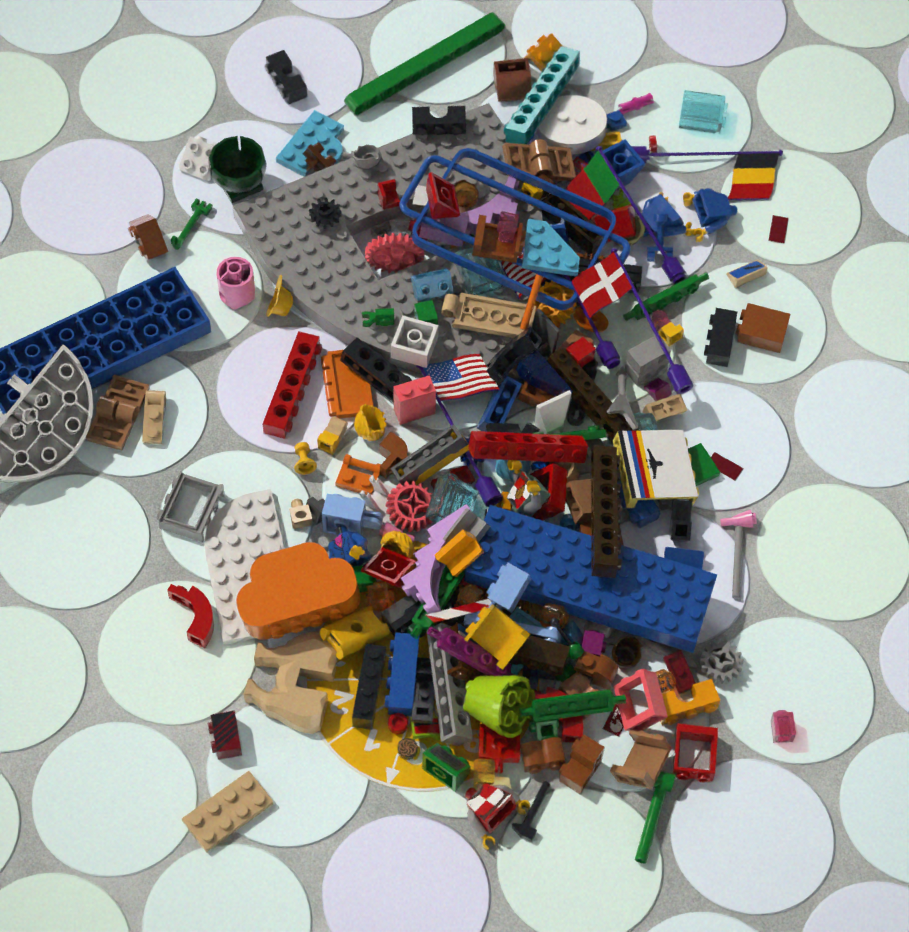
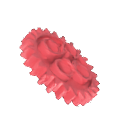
[365,233,425,274]

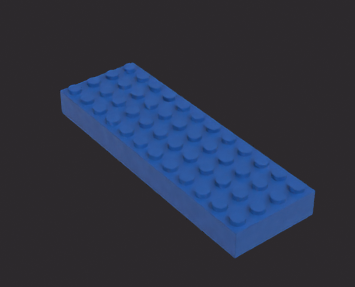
[0,267,211,414]
[464,505,718,653]

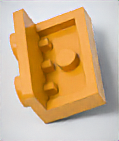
[524,33,563,71]

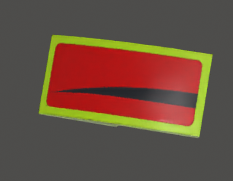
[411,716,441,740]

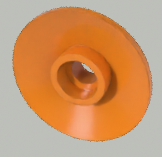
[573,306,609,332]

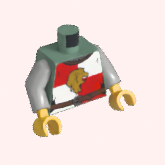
[507,460,551,517]

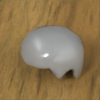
[352,144,381,169]

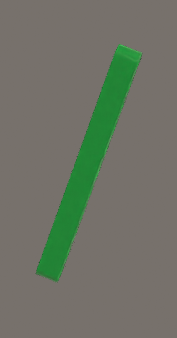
[344,12,505,115]

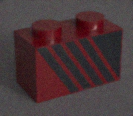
[208,710,242,760]

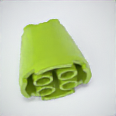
[463,675,535,738]

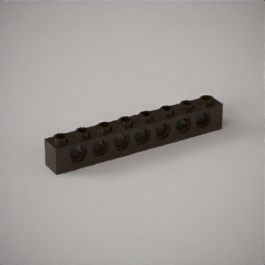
[591,445,622,578]

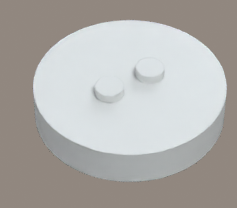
[536,95,607,154]

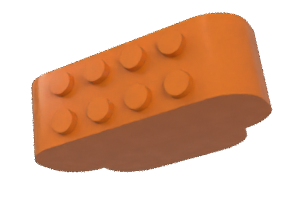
[236,542,361,640]

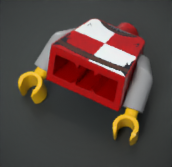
[465,783,530,850]

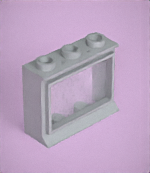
[157,471,225,542]

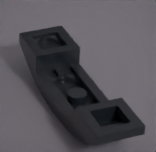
[411,657,435,724]

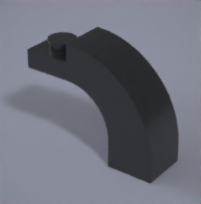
[486,326,542,385]

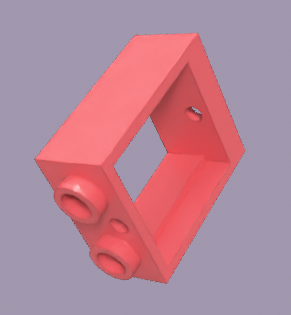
[613,669,668,732]

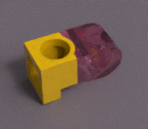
[651,310,684,346]

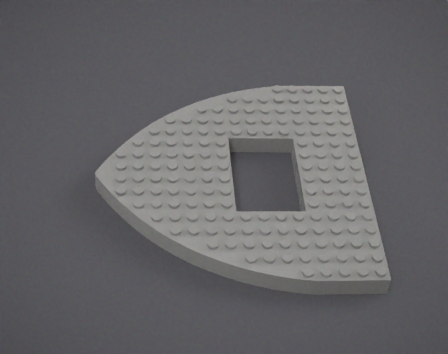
[233,103,543,373]

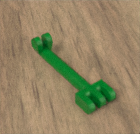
[171,198,213,250]

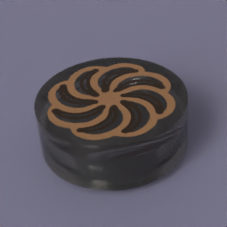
[397,738,418,760]

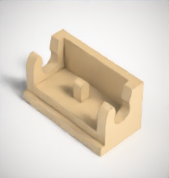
[642,394,687,425]

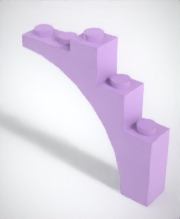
[419,175,520,247]
[401,504,471,614]

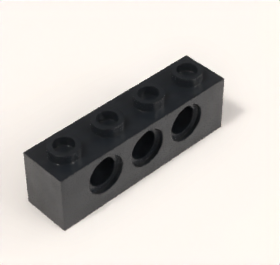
[340,337,412,403]

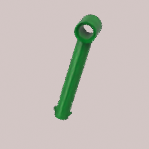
[634,770,676,864]

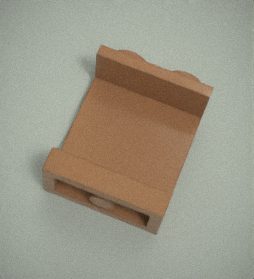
[610,730,672,790]

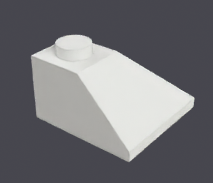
[534,390,571,434]

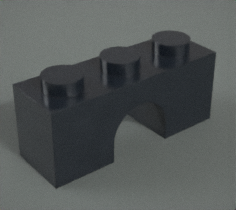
[264,50,308,104]
[412,106,466,135]

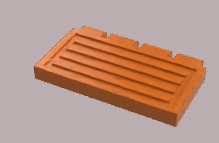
[320,350,373,419]

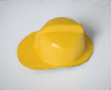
[266,275,293,317]

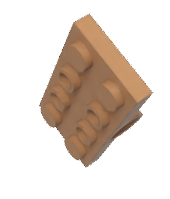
[502,139,576,182]
[86,375,150,451]

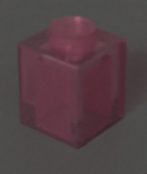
[770,710,796,743]

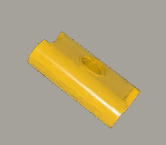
[320,605,389,659]

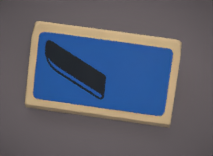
[726,259,768,288]

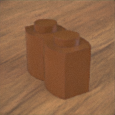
[520,737,565,774]

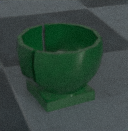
[208,136,267,203]

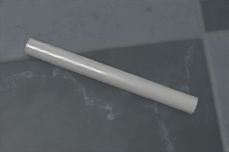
[732,526,743,599]

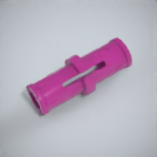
[618,93,654,115]

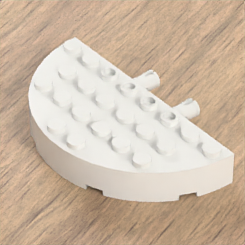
[0,345,93,483]

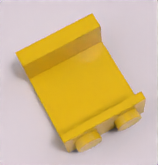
[464,604,530,670]

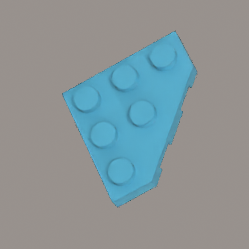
[522,219,580,277]

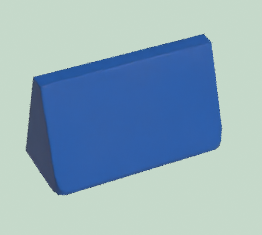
[664,547,704,569]

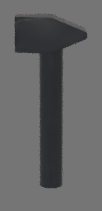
[512,781,551,842]

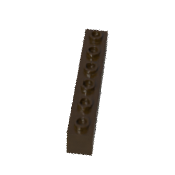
[544,347,637,444]

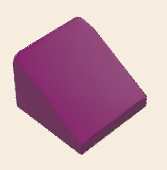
[644,377,672,401]

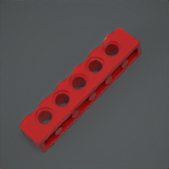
[262,331,322,439]
[468,431,588,463]

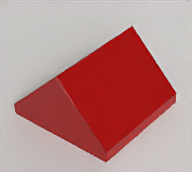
[426,172,461,219]
[594,205,636,243]

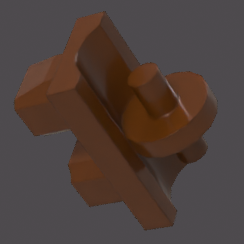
[303,142,336,172]

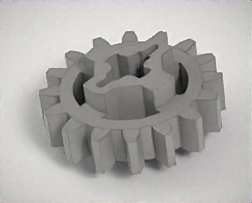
[699,640,744,684]

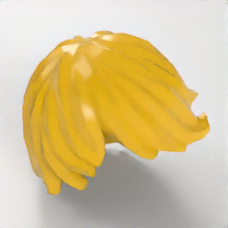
[354,404,387,441]
[380,530,414,559]

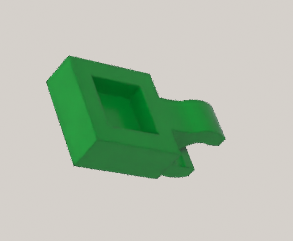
[362,308,394,327]

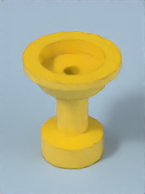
[294,442,317,475]

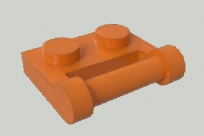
[335,454,381,495]

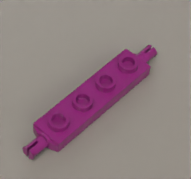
[427,627,515,676]

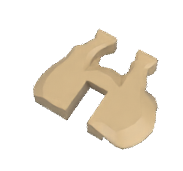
[244,631,338,734]

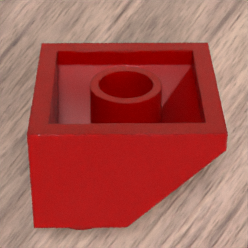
[361,547,416,589]

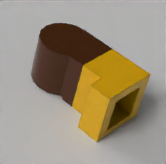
[521,174,556,205]

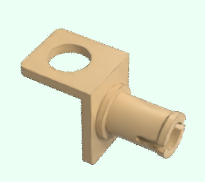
[289,498,312,529]

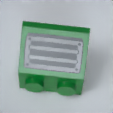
[422,743,470,792]

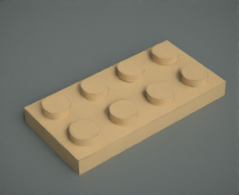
[181,771,274,852]

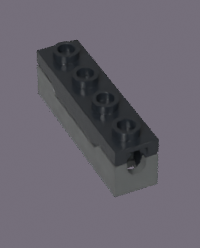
[382,585,460,637]

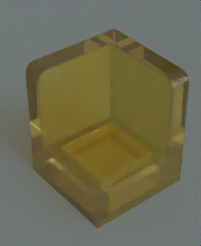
[473,759,495,789]

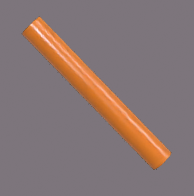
[520,275,543,330]

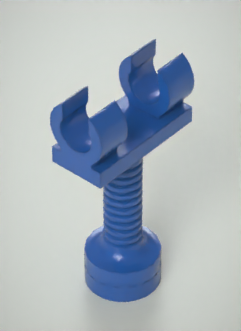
[647,214,673,262]

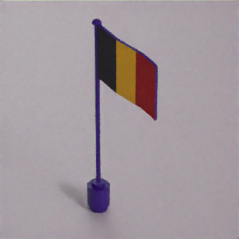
[632,146,783,200]

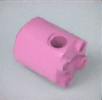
[216,257,255,310]

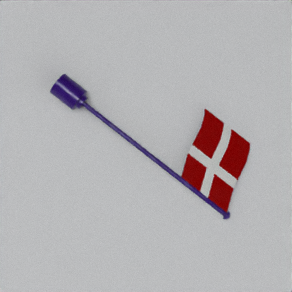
[571,248,694,394]

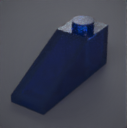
[516,350,573,397]

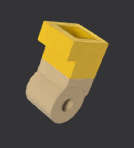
[317,416,348,455]

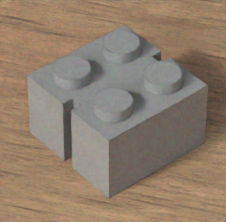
[625,336,671,386]

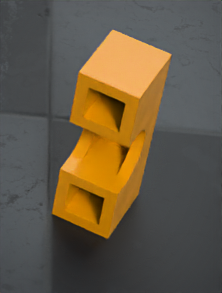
[660,679,720,725]

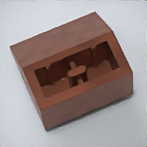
[493,58,532,102]

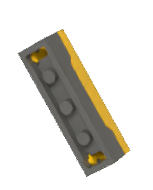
[391,425,469,486]

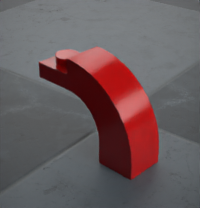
[167,584,214,649]
[534,687,584,743]

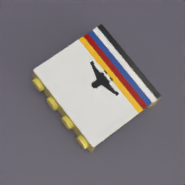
[613,430,699,508]

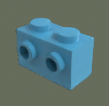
[411,268,454,302]

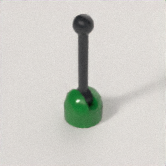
[550,618,584,659]

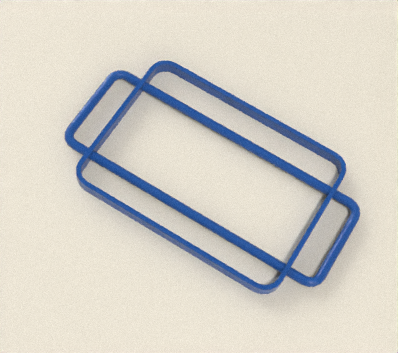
[399,148,631,310]

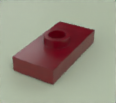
[663,650,696,695]

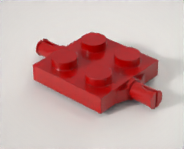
[478,724,521,774]

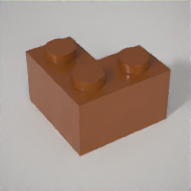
[127,214,169,260]
[559,734,605,794]

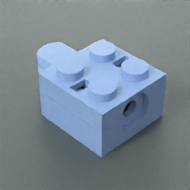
[322,494,384,535]
[487,563,532,613]

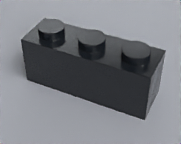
[703,307,738,367]

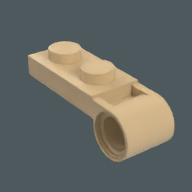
[142,390,166,444]

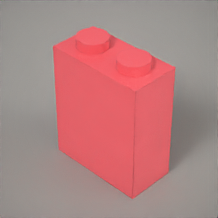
[393,375,436,425]

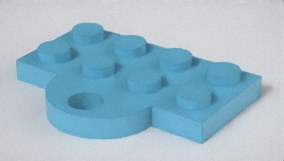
[276,110,344,177]

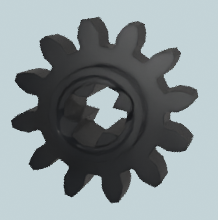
[309,197,342,229]

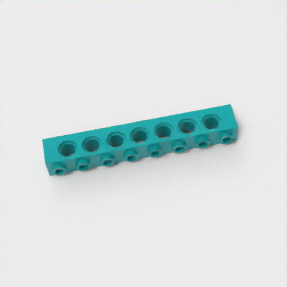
[504,46,580,144]

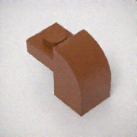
[379,431,408,479]
[574,651,618,691]

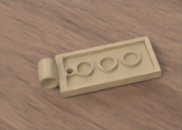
[441,293,536,338]

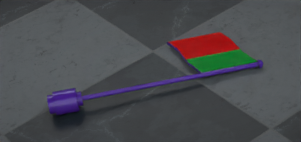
[565,146,686,284]

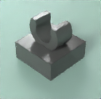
[306,497,325,524]

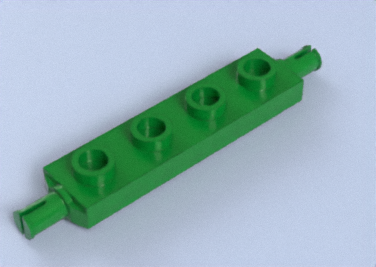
[623,272,709,321]
[410,566,466,639]
[519,690,626,722]

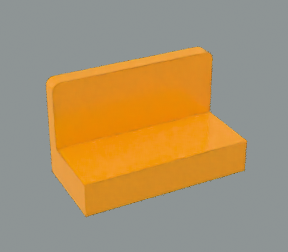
[434,529,484,577]

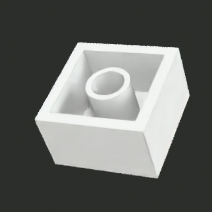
[391,315,439,368]

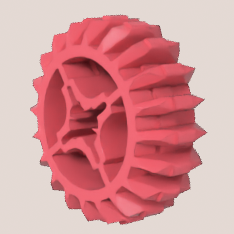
[385,481,438,533]

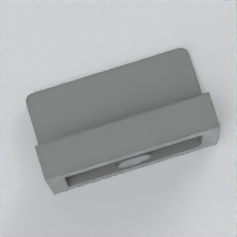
[443,508,491,543]

